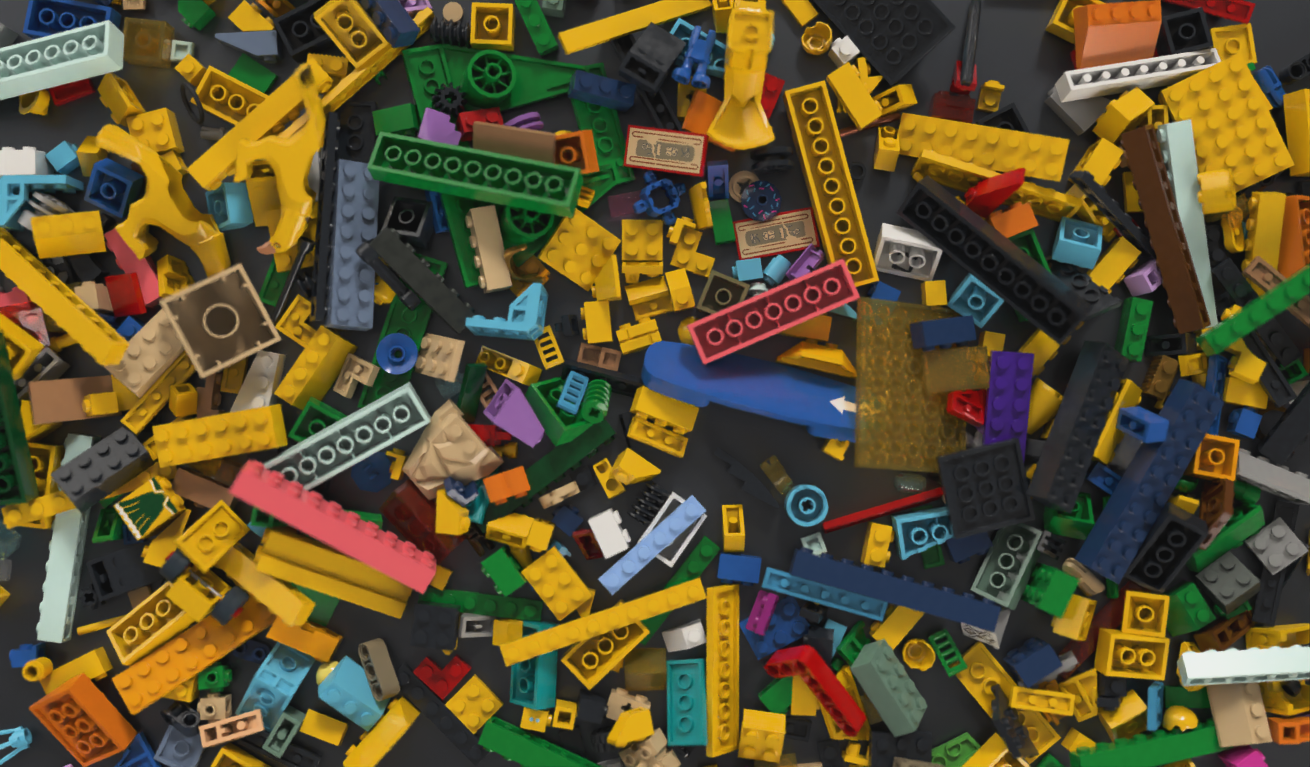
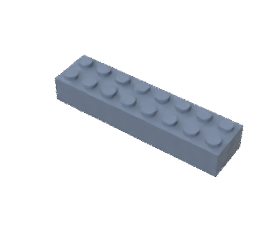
[324,159,379,331]

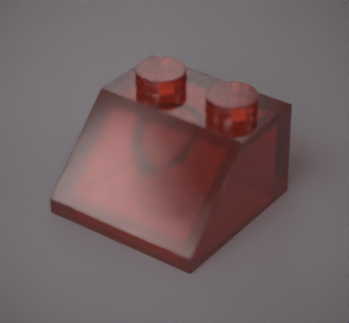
[0,301,51,347]

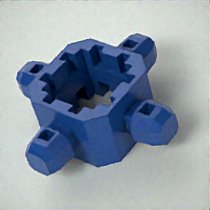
[632,170,687,226]

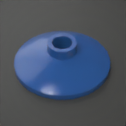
[376,333,418,374]

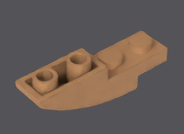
[196,369,226,418]

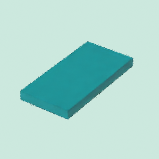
[666,659,707,746]

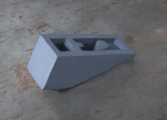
[215,30,283,64]

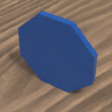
[351,451,392,493]

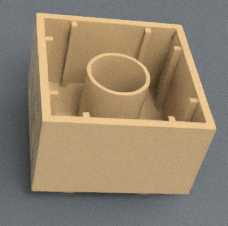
[159,263,281,378]

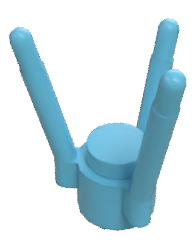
[0,726,33,765]

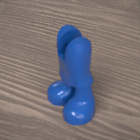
[671,25,716,89]

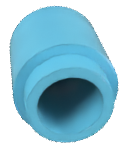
[763,254,791,286]

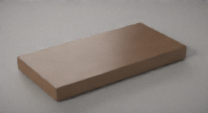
[473,121,556,164]
[27,375,122,425]

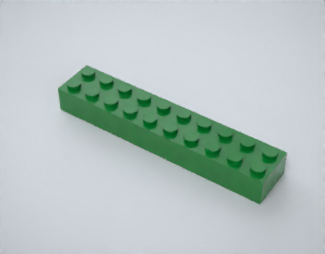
[367,131,584,218]

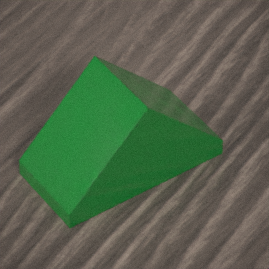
[92,507,124,543]

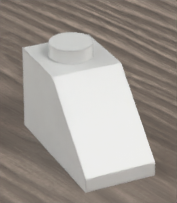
[661,619,707,652]

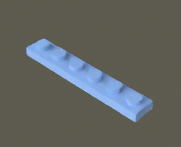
[598,495,706,595]

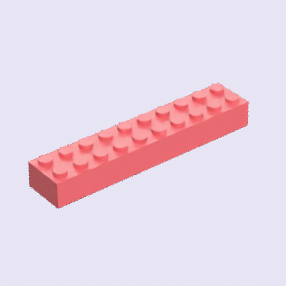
[229,460,437,594]

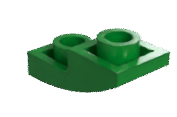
[709,198,736,245]

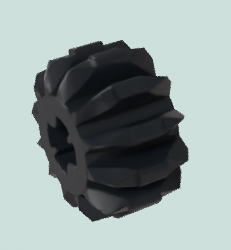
[432,82,468,118]

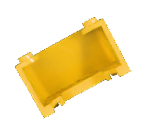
[1245,623,1310,716]

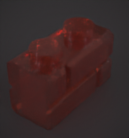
[928,91,976,124]

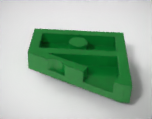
[836,620,871,667]

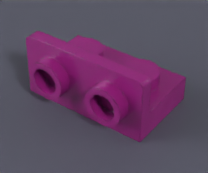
[746,590,779,636]

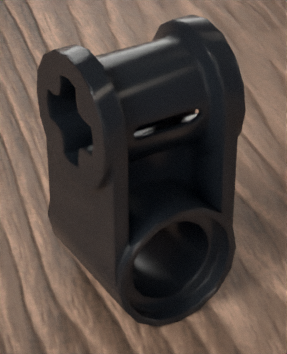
[160,700,200,737]

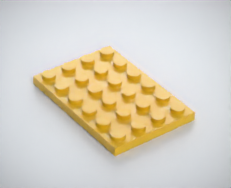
[1160,52,1294,192]

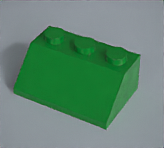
[524,376,595,446]

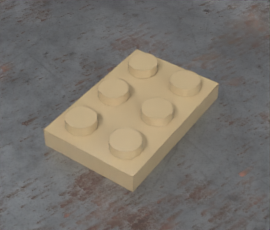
[415,333,465,382]

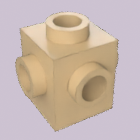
[197,692,232,723]

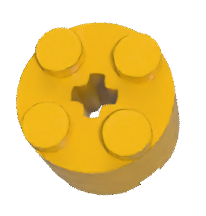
[1197,168,1236,214]

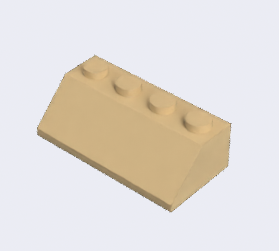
[1206,682,1272,747]

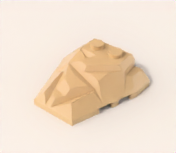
[402,399,505,500]

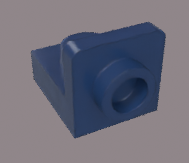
[444,476,479,507]

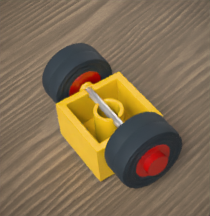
[159,548,250,625]

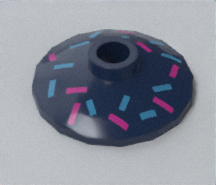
[741,180,781,221]

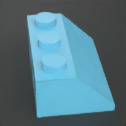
[318,656,391,732]

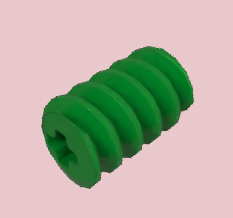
[581,379,612,423]

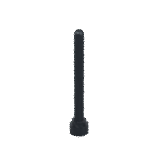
[271,236,316,327]

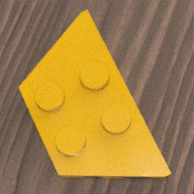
[817,665,871,741]

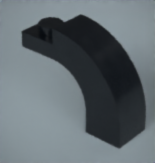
[70,213,117,284]

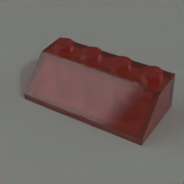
[379,478,466,565]

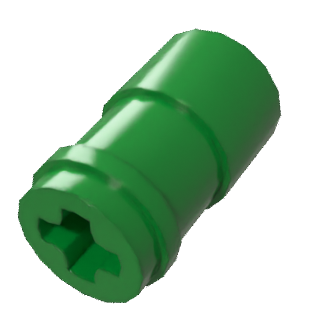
[1233,478,1261,505]

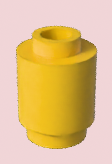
[22,657,53,682]

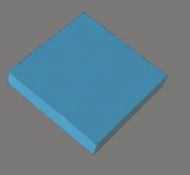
[1147,681,1164,731]

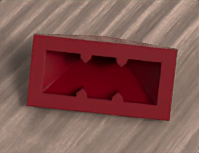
[572,529,605,560]

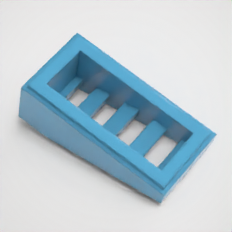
[556,371,589,415]

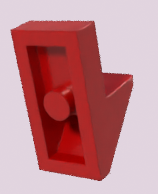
[950,60,977,95]

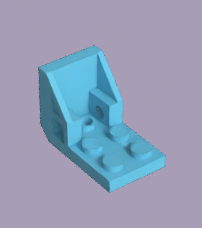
[0,175,84,231]
[465,283,548,341]
[235,642,315,733]

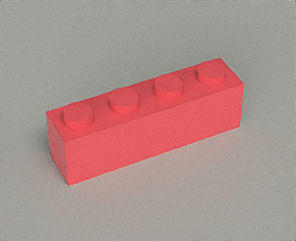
[104,228,165,308]

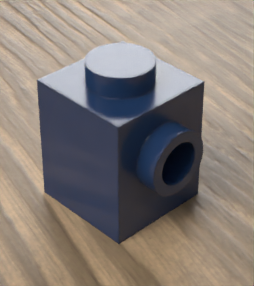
[551,504,584,536]

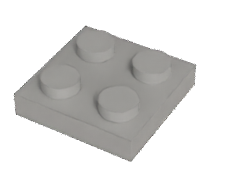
[1244,517,1308,575]

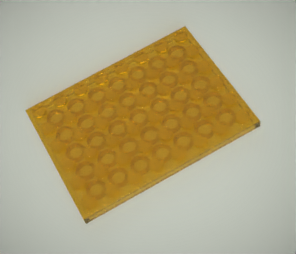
[855,297,966,473]

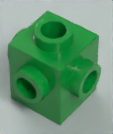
[198,662,232,693]

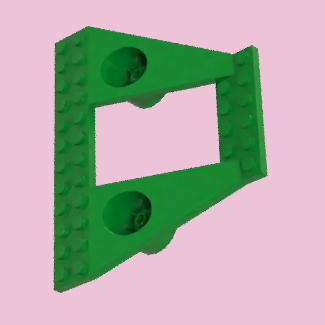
[401,44,635,289]

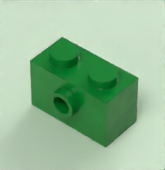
[372,103,421,137]

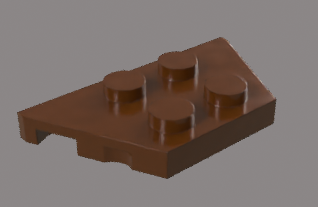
[1198,478,1234,550]

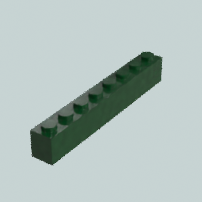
[476,417,616,533]

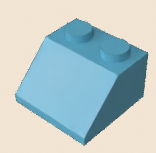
[205,182,254,231]
[1052,216,1103,269]

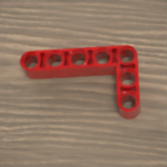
[764,645,867,737]

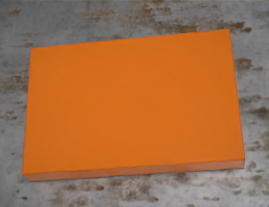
[681,89,735,153]

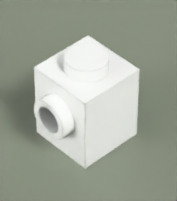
[828,36,860,68]

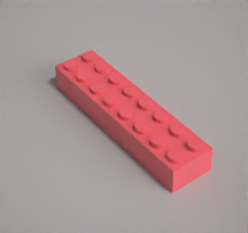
[686,259,860,365]

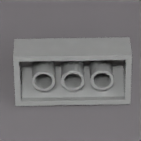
[1235,448,1310,505]

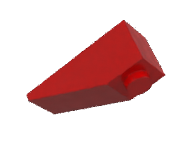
[965,168,1026,218]

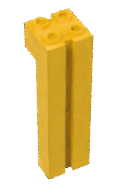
[253,526,413,619]

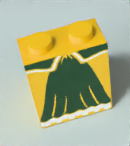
[114,475,186,540]

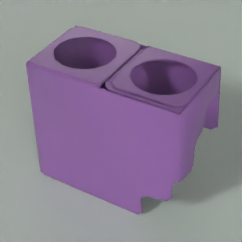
[417,108,461,146]

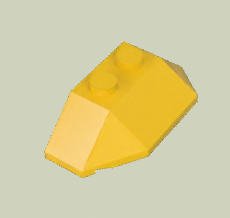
[775,338,858,379]

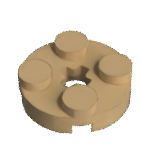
[538,481,580,509]

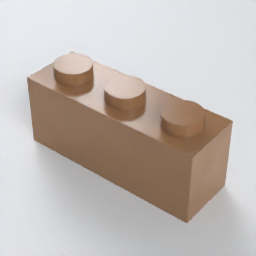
[171,467,239,511]

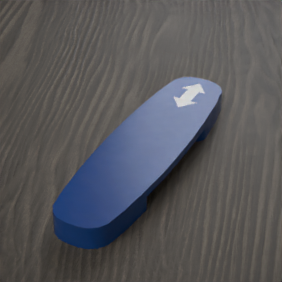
[641,341,885,444]

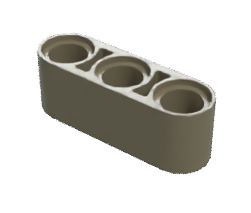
[358,638,400,701]

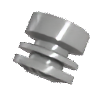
[17,191,76,232]

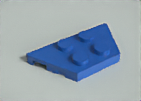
[115,731,162,767]

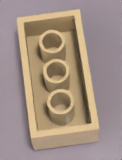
[104,309,185,398]

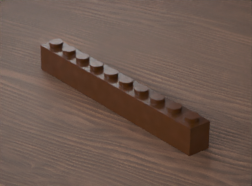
[1121,124,1211,334]

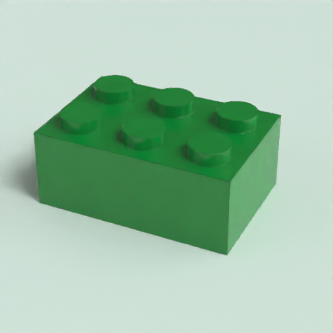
[1020,562,1079,619]

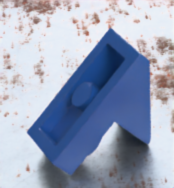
[706,160,729,200]

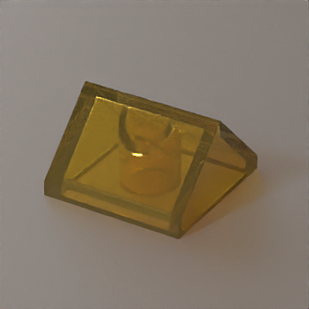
[625,648,667,691]

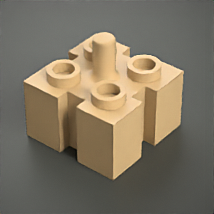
[618,728,681,767]

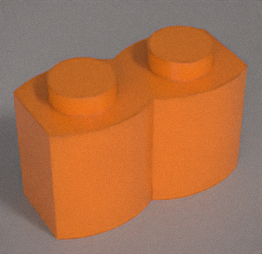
[482,466,531,505]

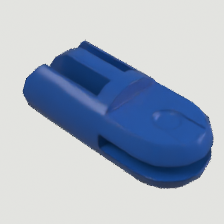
[1252,65,1286,109]

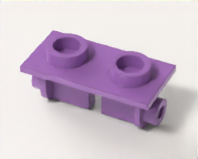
[785,243,825,281]

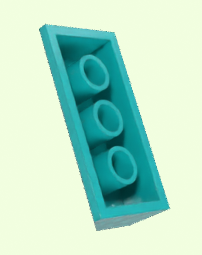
[509,620,559,710]

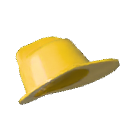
[19,89,50,116]

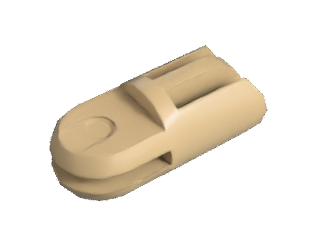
[1062,558,1105,597]

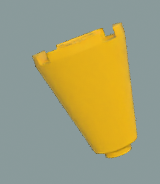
[1027,377,1063,435]

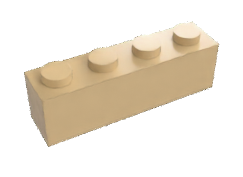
[465,205,512,294]

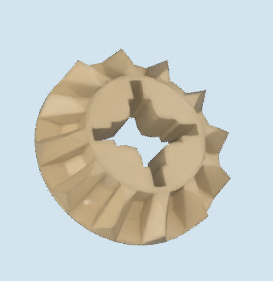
[729,171,759,203]

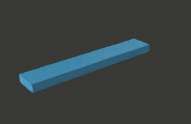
[761,567,888,622]

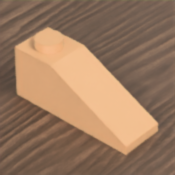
[199,709,264,748]

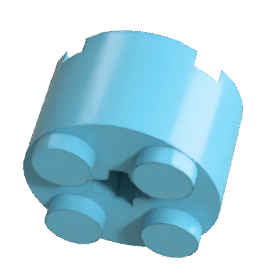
[784,484,828,527]

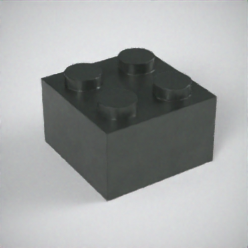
[1196,551,1261,615]

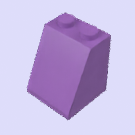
[483,379,545,448]

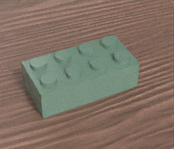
[850,639,927,737]

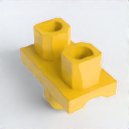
[841,741,869,767]

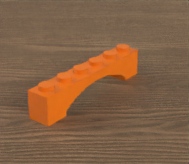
[1267,717,1310,744]

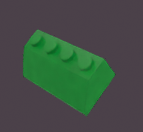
[1186,503,1265,573]

